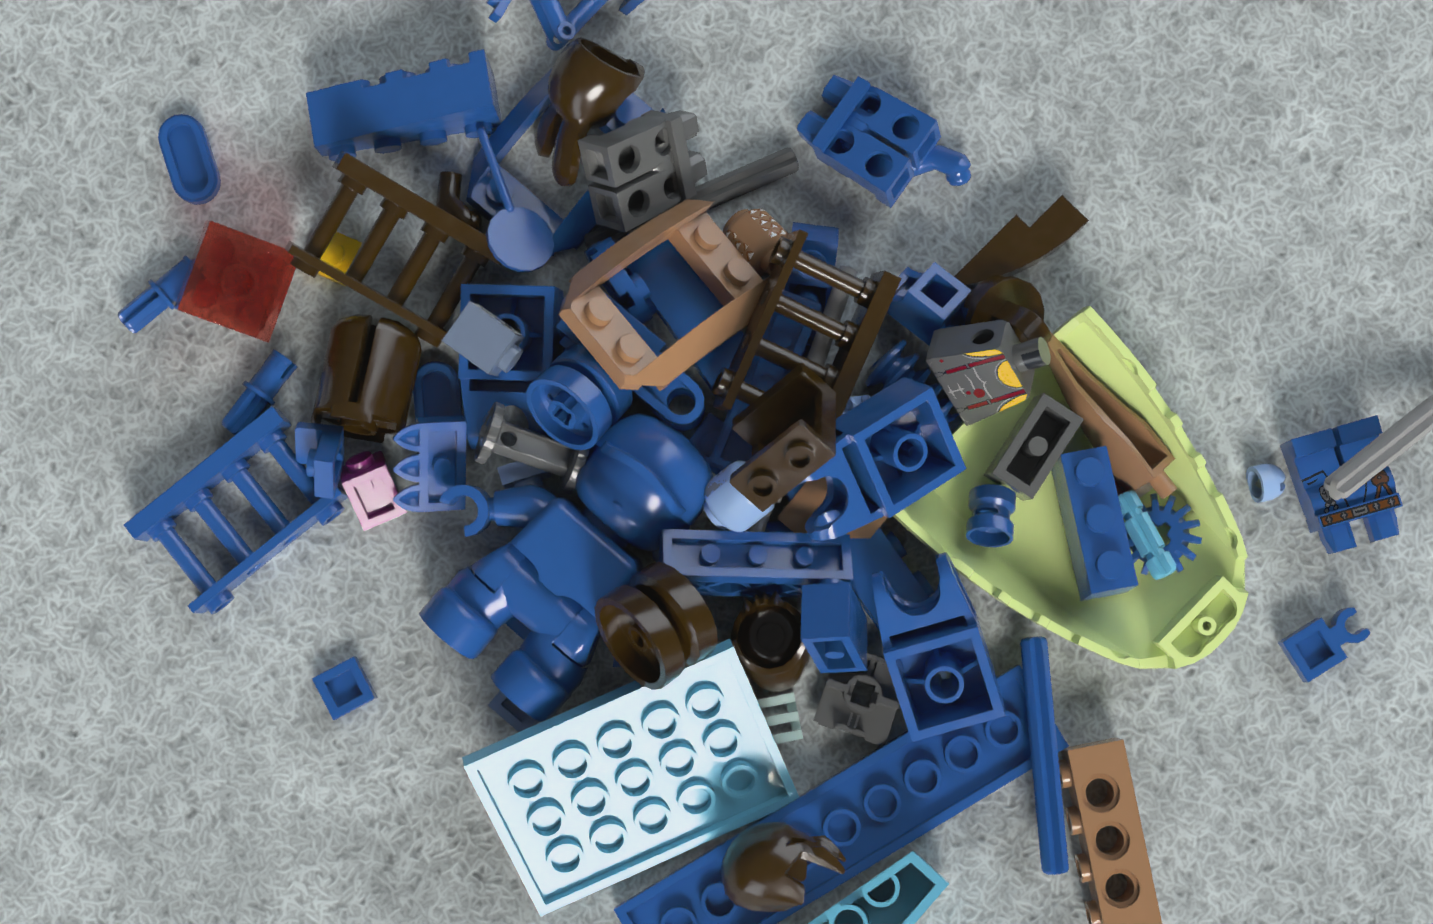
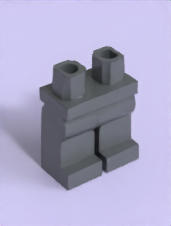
[578,110,708,232]

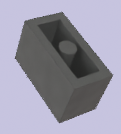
[984,393,1084,501]

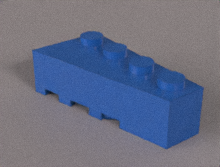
[306,49,502,161]

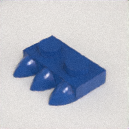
[393,415,467,512]

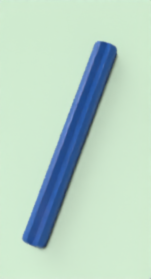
[1020,636,1069,875]

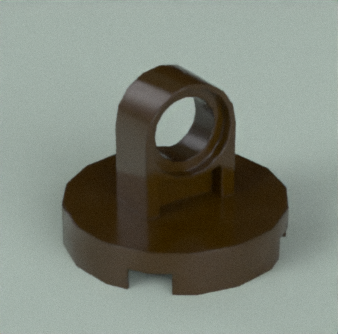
[959,275,1052,343]

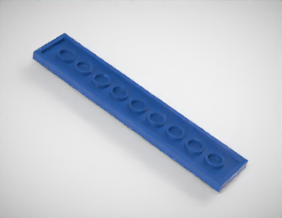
[614,665,1069,924]

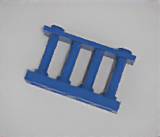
[124,406,348,615]

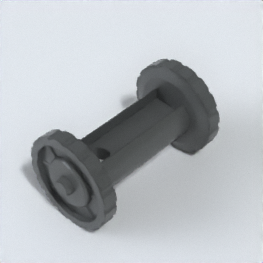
[474,402,590,495]

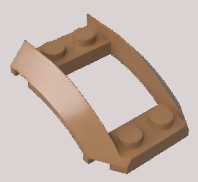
[558,199,769,391]

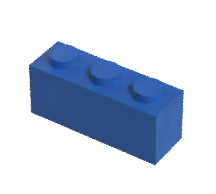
[1051,446,1138,601]

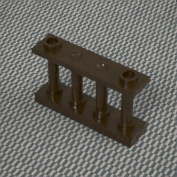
[285,151,502,348]
[712,229,902,418]

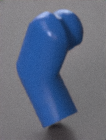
[912,145,971,186]

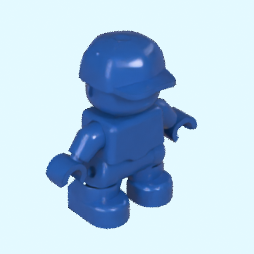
[419,413,713,722]

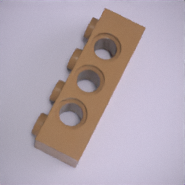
[1059,738,1162,924]

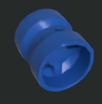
[966,484,1016,547]

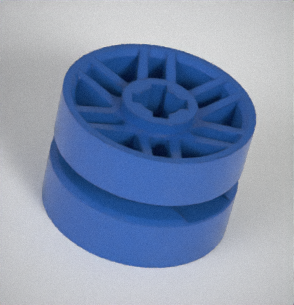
[526,344,633,450]

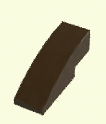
[954,195,1089,290]

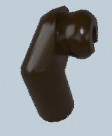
[436,171,482,231]

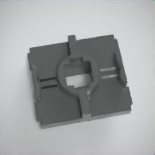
[813,653,899,745]

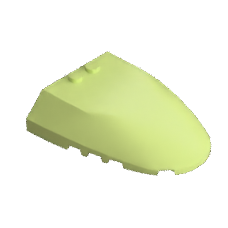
[893,306,1249,669]

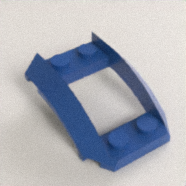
[466,67,666,256]

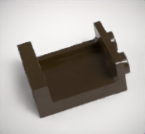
[730,362,836,512]

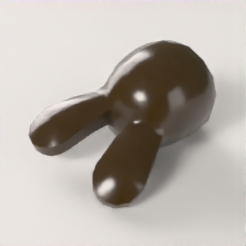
[535,37,645,186]

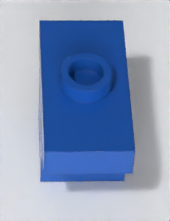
[887,262,972,346]

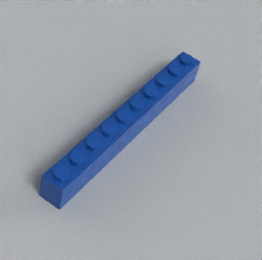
[626,240,934,631]

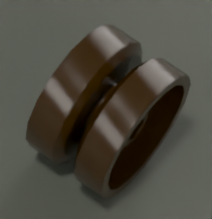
[594,561,718,690]

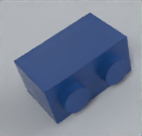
[801,578,867,673]

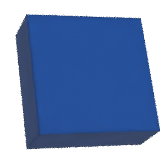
[312,656,377,720]

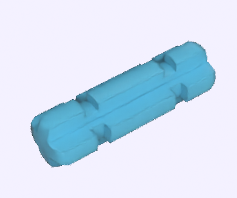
[1118,490,1176,580]

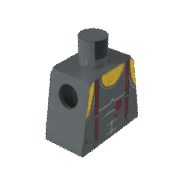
[926,320,1051,426]

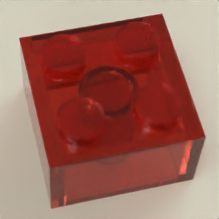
[174,220,296,343]

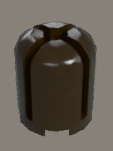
[311,314,422,443]

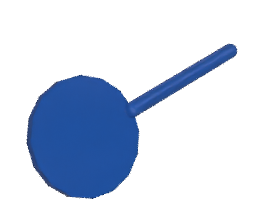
[477,127,554,272]

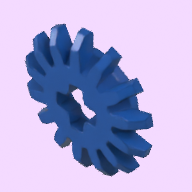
[1126,493,1202,575]

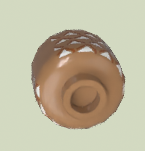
[723,209,788,277]

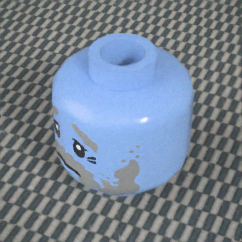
[703,461,774,532]

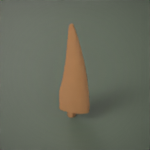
[1047,332,1177,499]

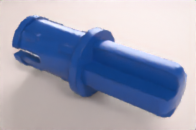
[117,255,205,333]
[222,349,298,435]

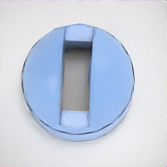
[1246,464,1286,503]

